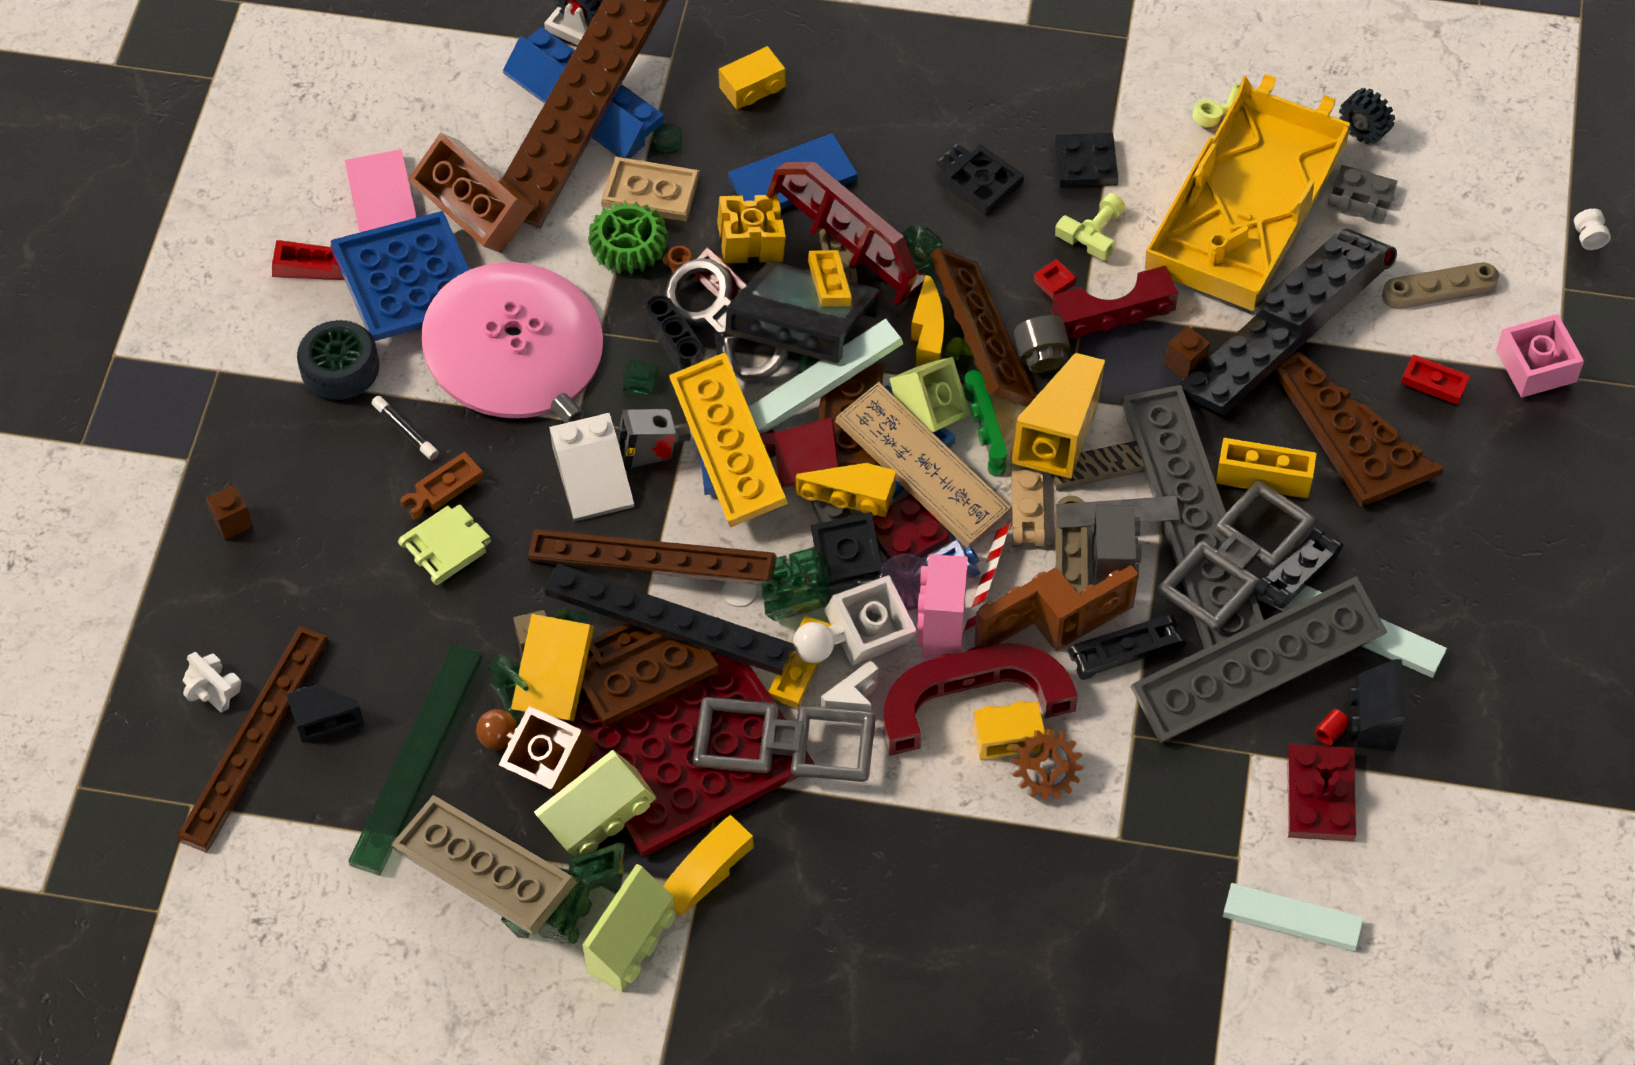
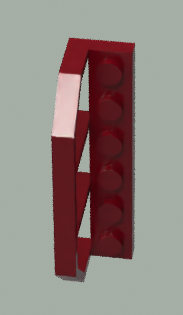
[766,162,925,306]

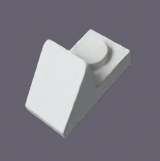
[821,660,879,712]

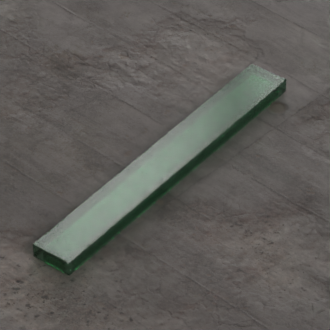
[348,643,482,876]

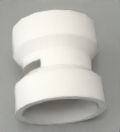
[1574,209,1611,250]

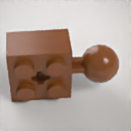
[476,706,597,794]

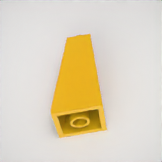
[1012,353,1105,479]

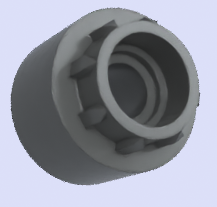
[1013,315,1071,373]

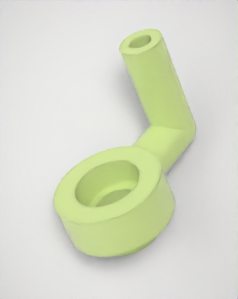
[1192,83,1241,128]

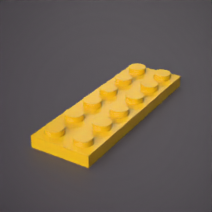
[669,352,788,528]

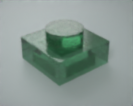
[622,359,659,395]

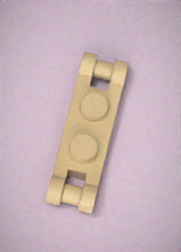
[1011,449,1045,546]

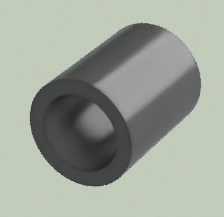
[551,393,584,423]

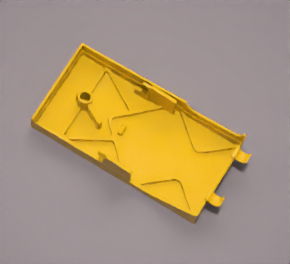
[1145,74,1350,311]

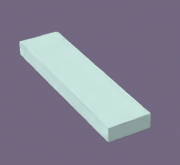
[1223,883,1363,951]

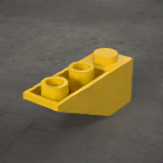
[796,463,897,518]

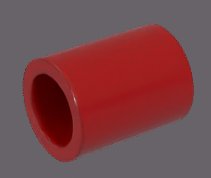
[1314,709,1350,746]

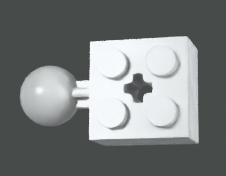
[793,575,917,666]

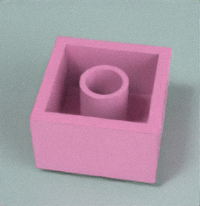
[1496,314,1584,398]

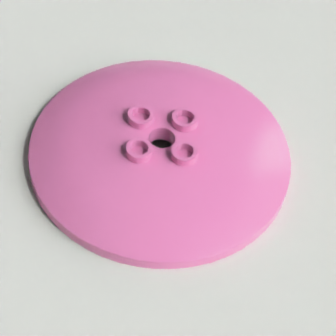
[422,262,603,418]

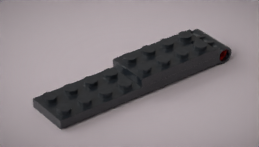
[1179,228,1397,416]

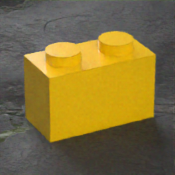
[719,46,786,110]
[973,701,1045,760]

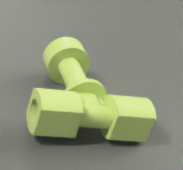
[1055,193,1125,261]

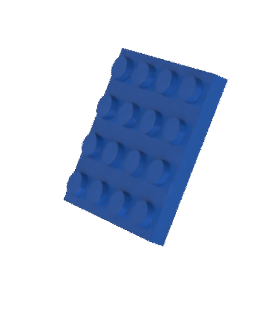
[330,211,469,341]

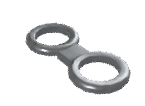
[665,258,789,382]

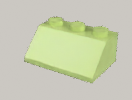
[534,750,657,859]
[583,864,676,992]

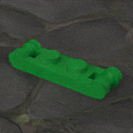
[964,370,1007,477]

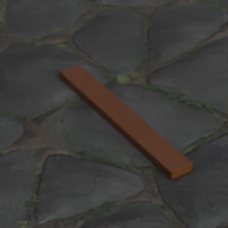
[528,529,777,586]
[176,626,329,853]

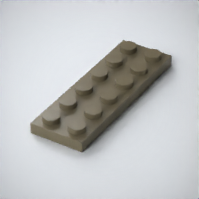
[391,795,577,935]

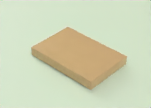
[601,156,700,222]

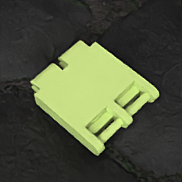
[398,505,491,585]

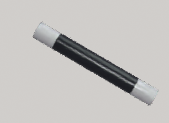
[372,396,439,460]

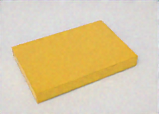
[511,614,594,722]

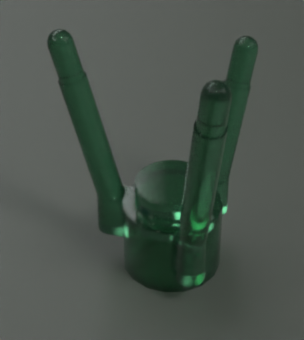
[488,654,529,726]

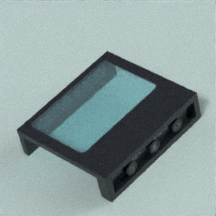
[725,260,880,364]

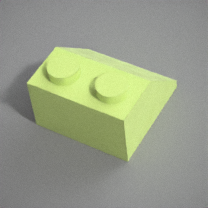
[889,357,970,432]

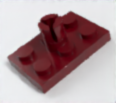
[1287,744,1356,841]

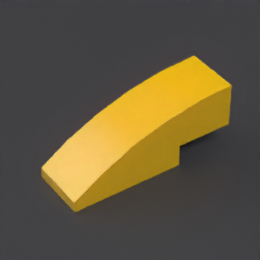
[911,275,944,366]
[663,815,754,917]

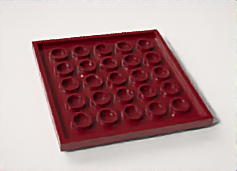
[556,617,814,858]

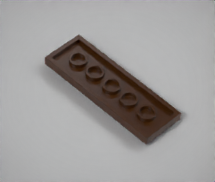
[930,248,1036,407]

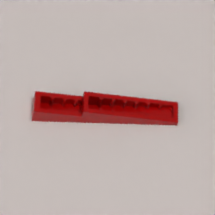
[272,240,344,280]

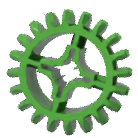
[588,201,668,275]

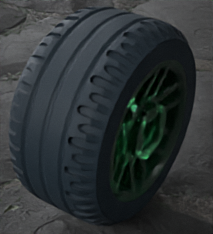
[297,320,380,401]

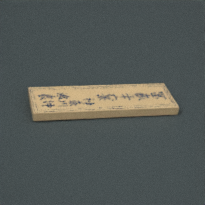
[835,382,1011,547]

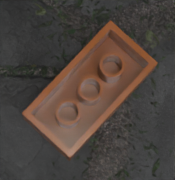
[407,132,535,253]

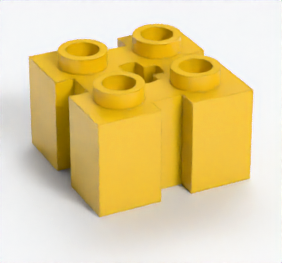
[717,195,786,263]

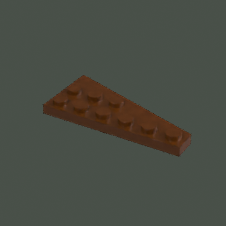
[1273,351,1444,507]

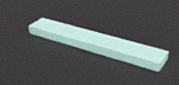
[748,319,903,433]
[1257,570,1447,678]

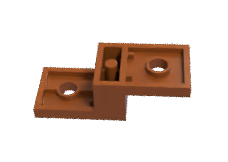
[974,565,1139,651]

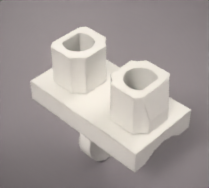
[183,652,241,713]

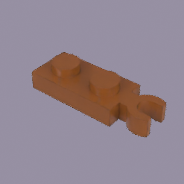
[400,451,484,519]

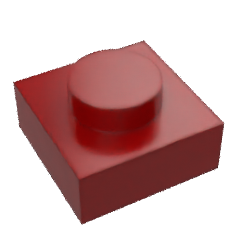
[1034,259,1076,299]

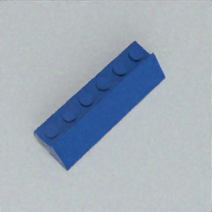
[503,27,664,159]

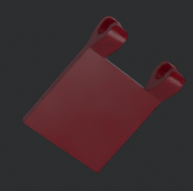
[759,418,839,489]

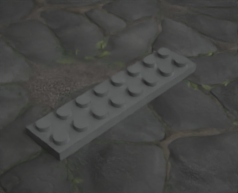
[1130,576,1387,744]

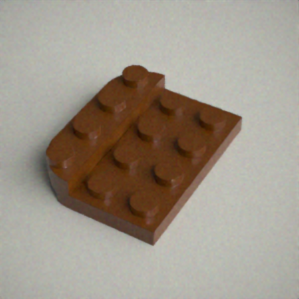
[581,623,719,727]

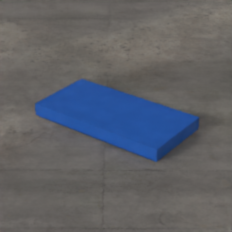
[728,133,858,209]

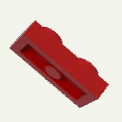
[1401,354,1470,405]

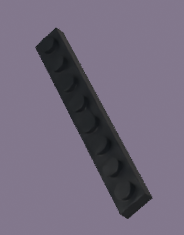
[545,564,795,676]

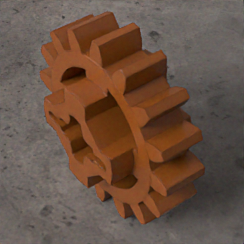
[1011,729,1084,801]

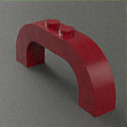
[883,643,1078,756]

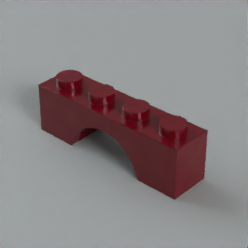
[1051,265,1178,339]

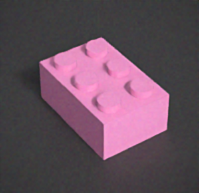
[916,554,968,659]

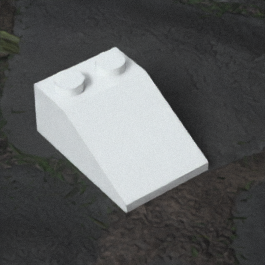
[549,413,634,522]

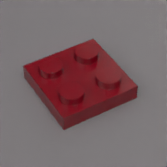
[873,494,950,569]

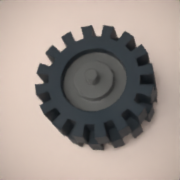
[1339,88,1395,144]

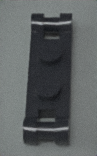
[1255,527,1343,609]
[1067,615,1186,680]

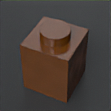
[1164,326,1210,379]
[206,485,253,540]

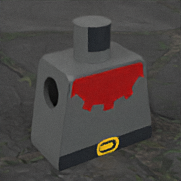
[617,409,691,469]

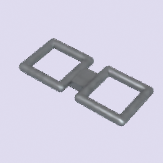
[1158,481,1316,631]
[693,697,876,782]

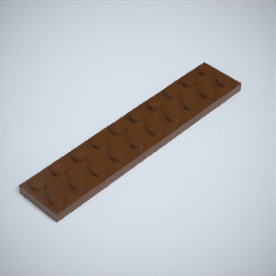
[503,0,668,229]

